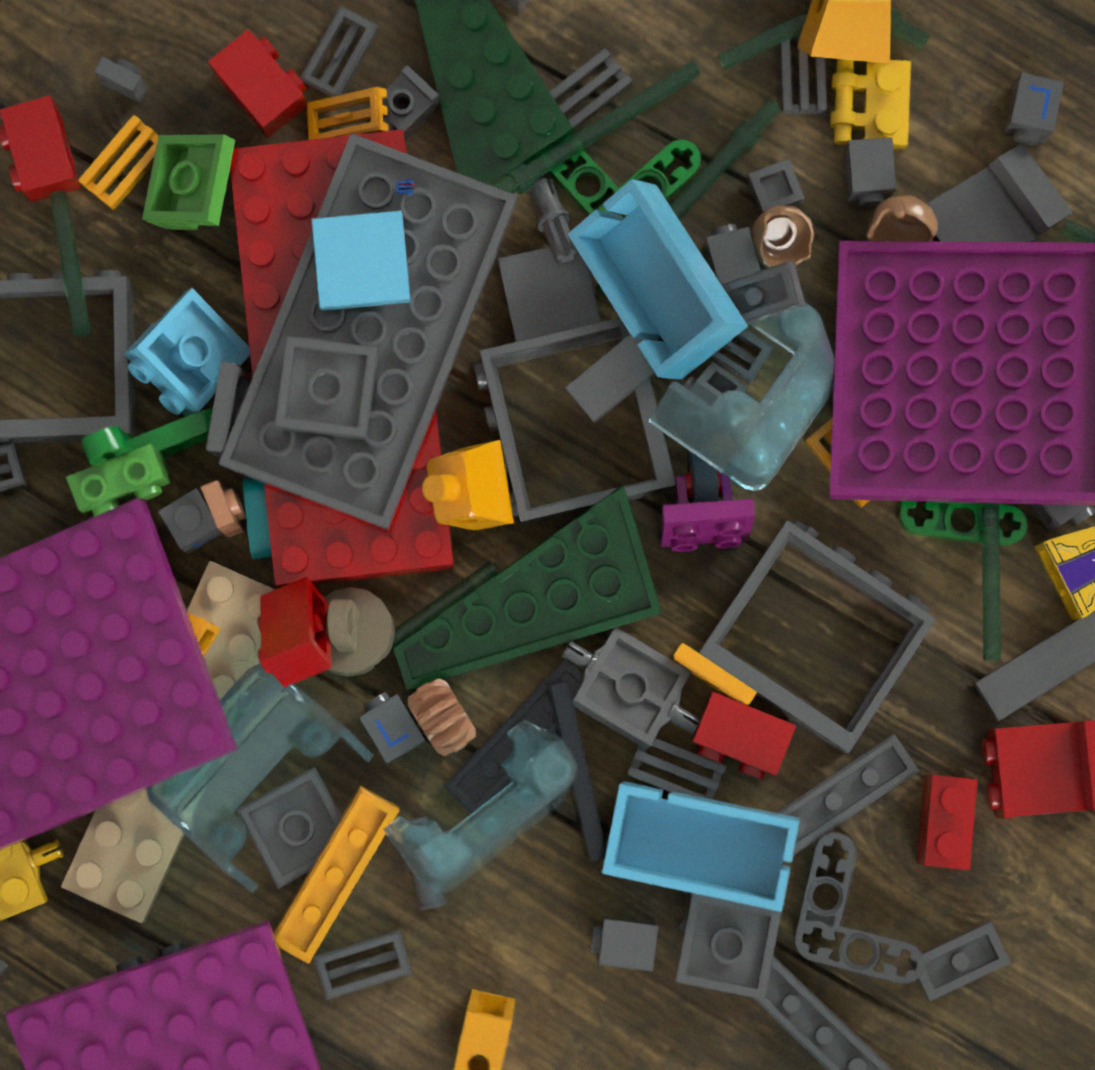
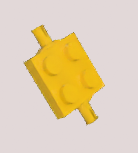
[0,839,64,921]

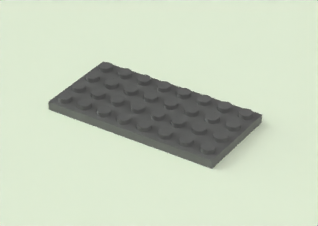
[218,133,518,530]

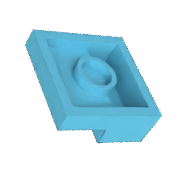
[124,288,250,417]

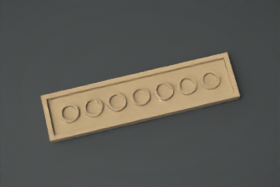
[61,561,275,924]

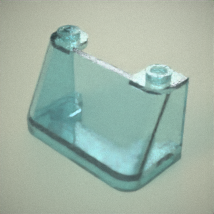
[383,719,576,893]

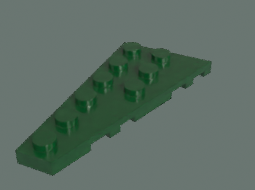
[415,0,575,187]
[393,485,662,690]

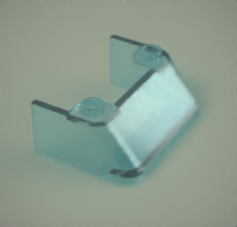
[648,269,835,491]
[146,664,374,893]

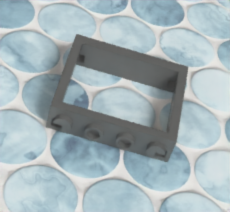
[0,270,136,444]
[474,318,676,526]
[698,520,936,754]

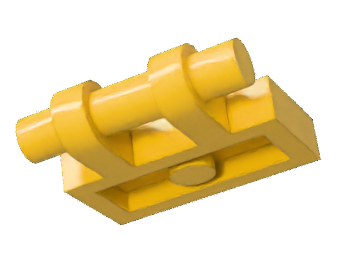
[830,59,911,150]

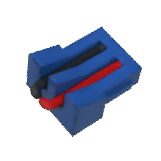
[396,179,415,195]

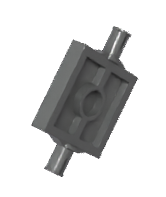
[561,627,701,750]

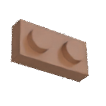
[201,480,246,538]

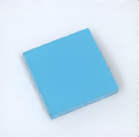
[312,211,411,311]

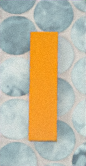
[273,785,400,964]

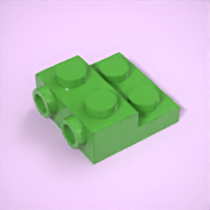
[142,134,235,230]
[66,444,171,517]

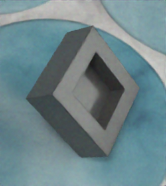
[94,56,148,103]
[747,159,805,214]

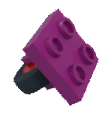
[659,445,755,552]

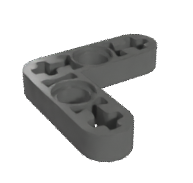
[795,833,925,984]

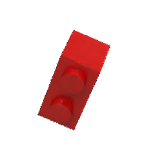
[208,29,307,139]
[0,95,81,203]
[257,577,332,687]
[690,692,796,781]
[916,775,978,870]

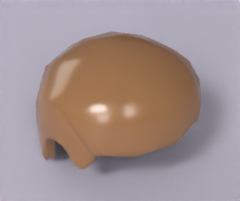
[866,195,939,242]
[751,205,814,269]

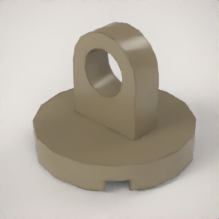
[324,587,395,677]

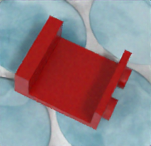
[982,720,1095,819]

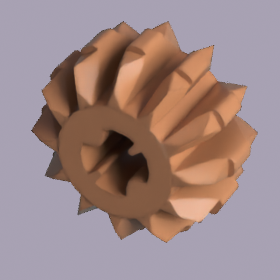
[408,678,476,756]

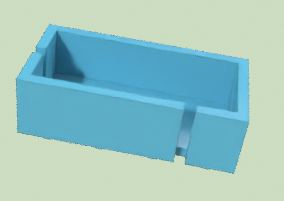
[567,179,748,380]
[602,781,800,912]

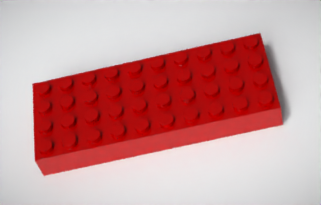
[230,129,455,588]

